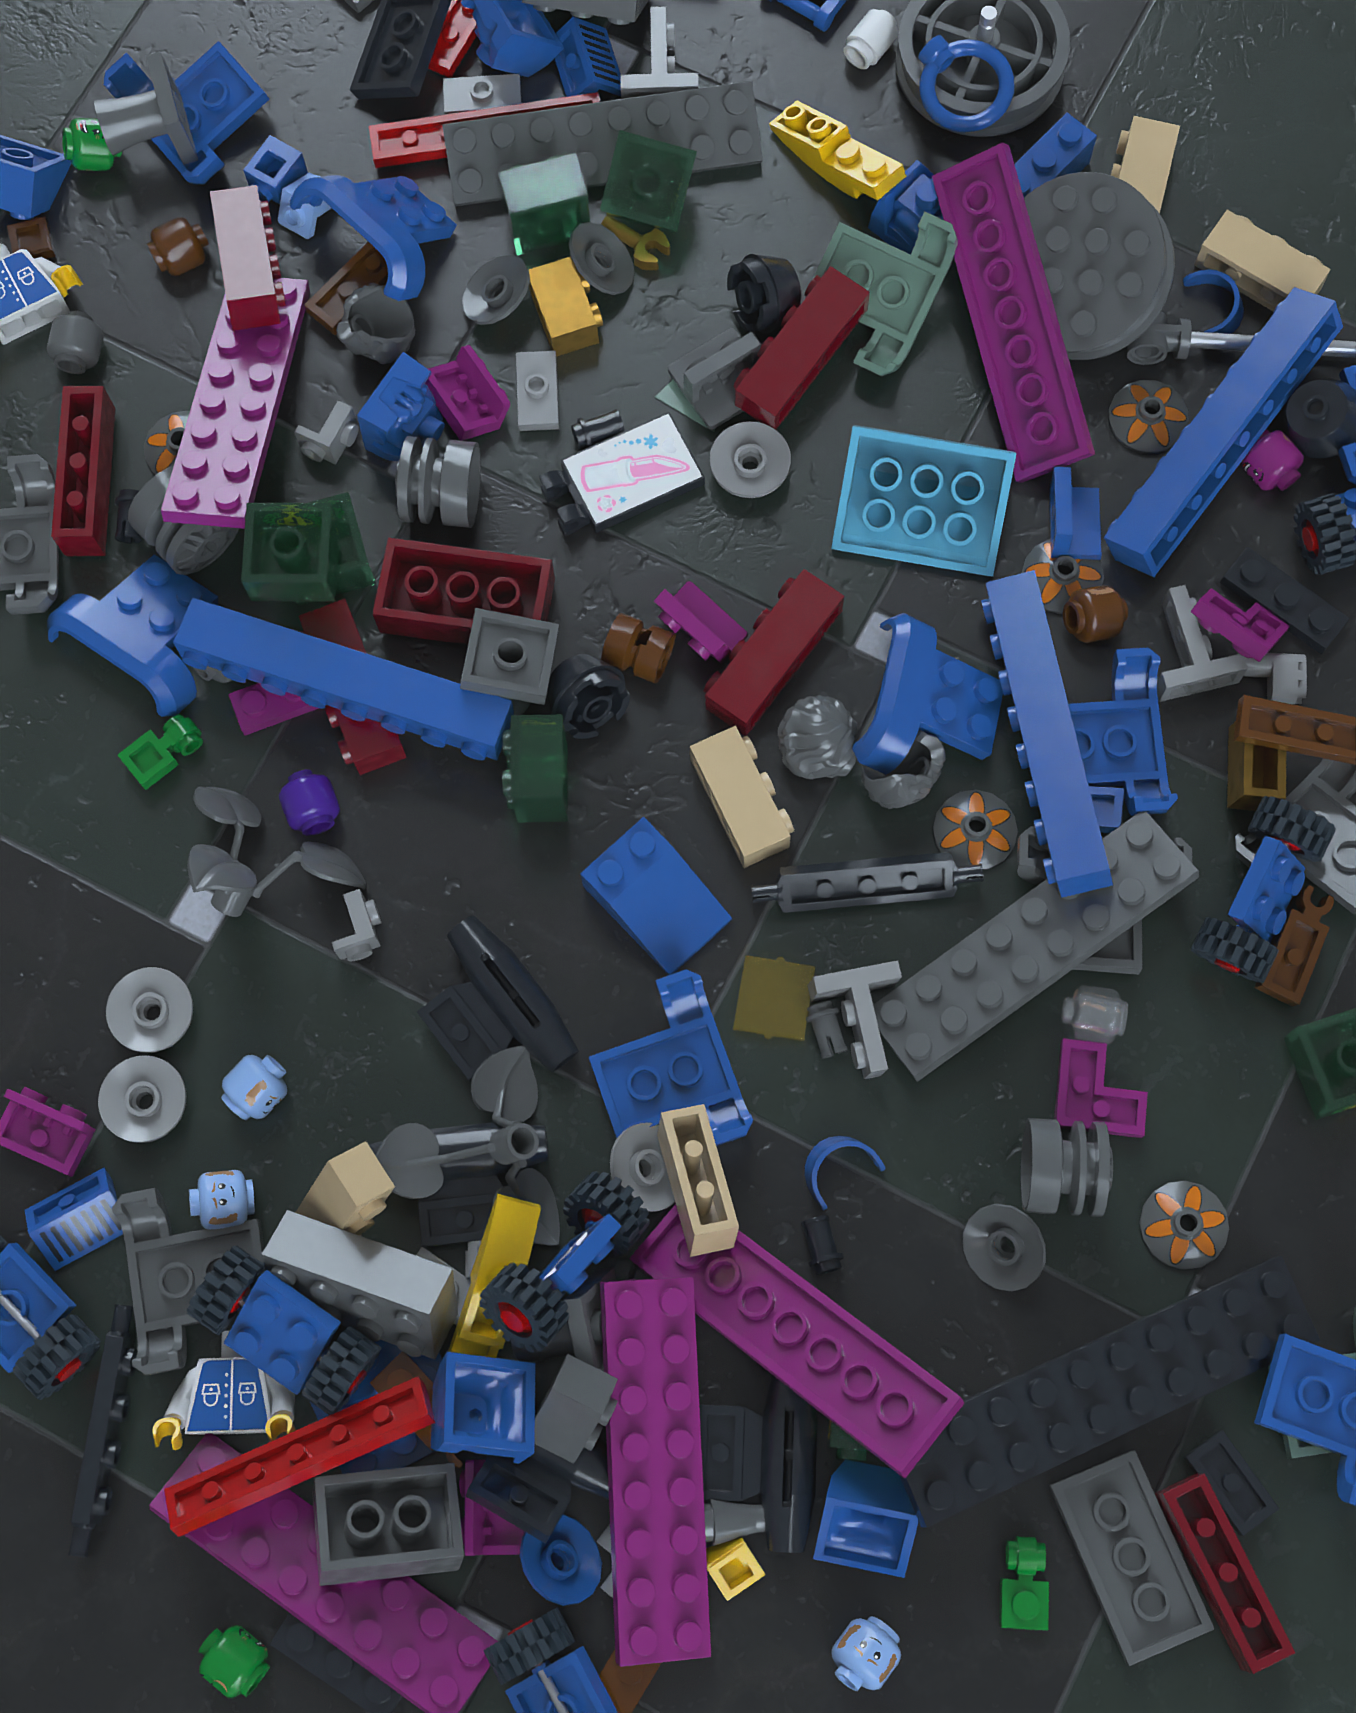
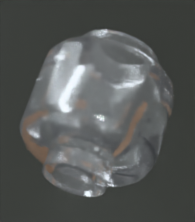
[1061,984,1128,1044]

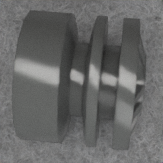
[395,436,481,528]
[128,466,239,575]
[1020,1118,1113,1217]

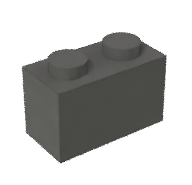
[535,1354,618,1464]

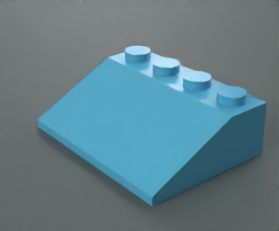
[831,425,1016,577]

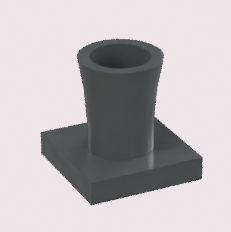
[94,51,198,164]
[460,608,559,718]
[511,1268,617,1372]

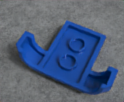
[104,41,270,185]
[290,175,457,301]
[47,554,218,717]
[852,613,1003,775]
[1068,647,1178,816]
[589,969,753,1146]
[1254,1334,1356,1506]

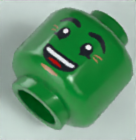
[62,118,122,171]
[199,1625,270,1698]

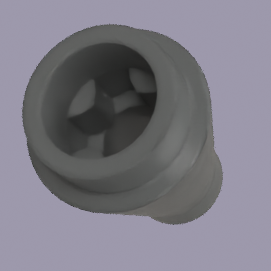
[704,1499,765,1546]

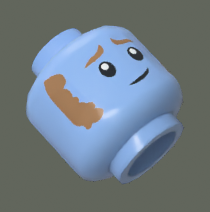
[221,1055,287,1120]
[189,1170,255,1230]
[832,1616,901,1691]

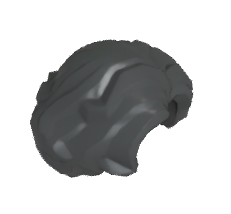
[336,283,416,364]
[778,695,858,779]
[861,730,946,809]

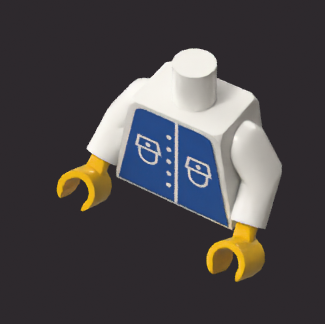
[0,243,83,345]
[152,1331,296,1450]

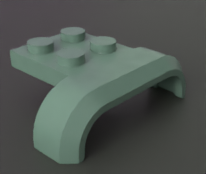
[813,211,958,376]

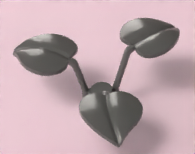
[187,786,367,917]
[375,1046,560,1246]

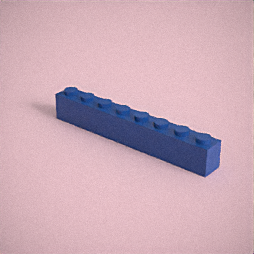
[1104,287,1343,577]
[981,570,1113,898]
[173,597,514,760]

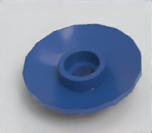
[520,1515,602,1606]

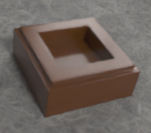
[7,216,56,259]

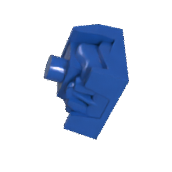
[461,0,564,77]
[868,160,944,255]
[357,352,445,461]
[431,1352,535,1464]
[813,1459,919,1578]

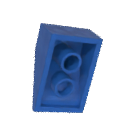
[580,817,732,976]

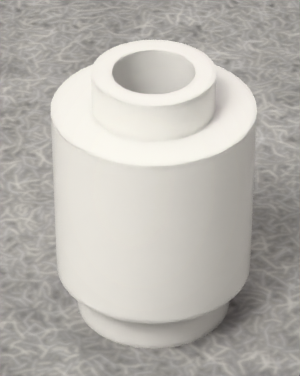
[844,9,899,69]

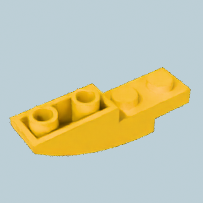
[769,101,906,200]
[448,1193,541,1358]

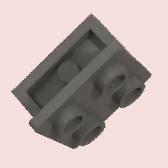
[668,328,761,430]

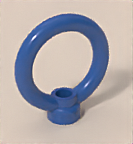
[918,35,1015,133]

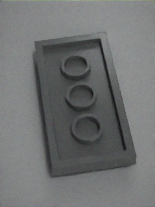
[1048,1450,1214,1666]

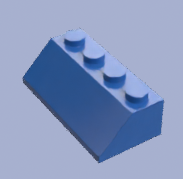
[0,135,71,220]

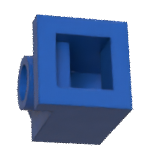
[243,135,308,204]

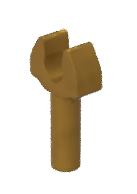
[601,215,670,270]

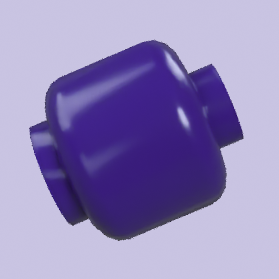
[279,770,340,836]

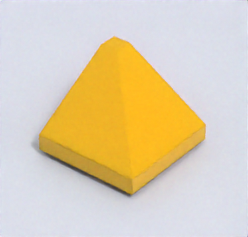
[706,1538,765,1601]

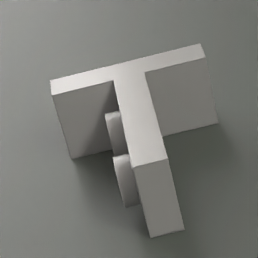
[621,7,699,99]
[1157,585,1248,702]
[807,960,902,1079]

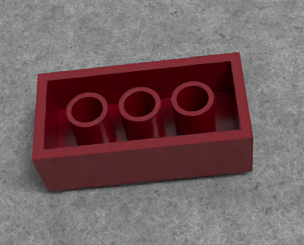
[373,537,555,645]

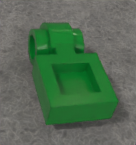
[118,715,203,790]
[999,1536,1049,1631]

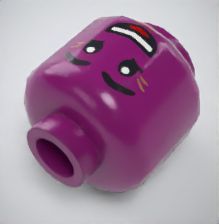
[1241,429,1304,491]

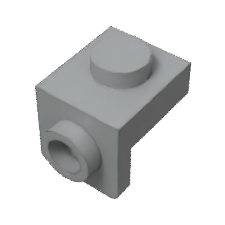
[294,401,359,464]
[332,889,381,961]

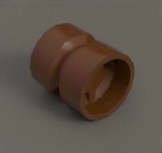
[601,613,676,683]

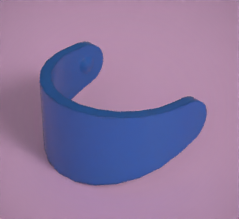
[1183,270,1244,334]
[805,1136,886,1211]

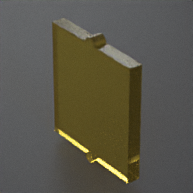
[733,955,815,1041]

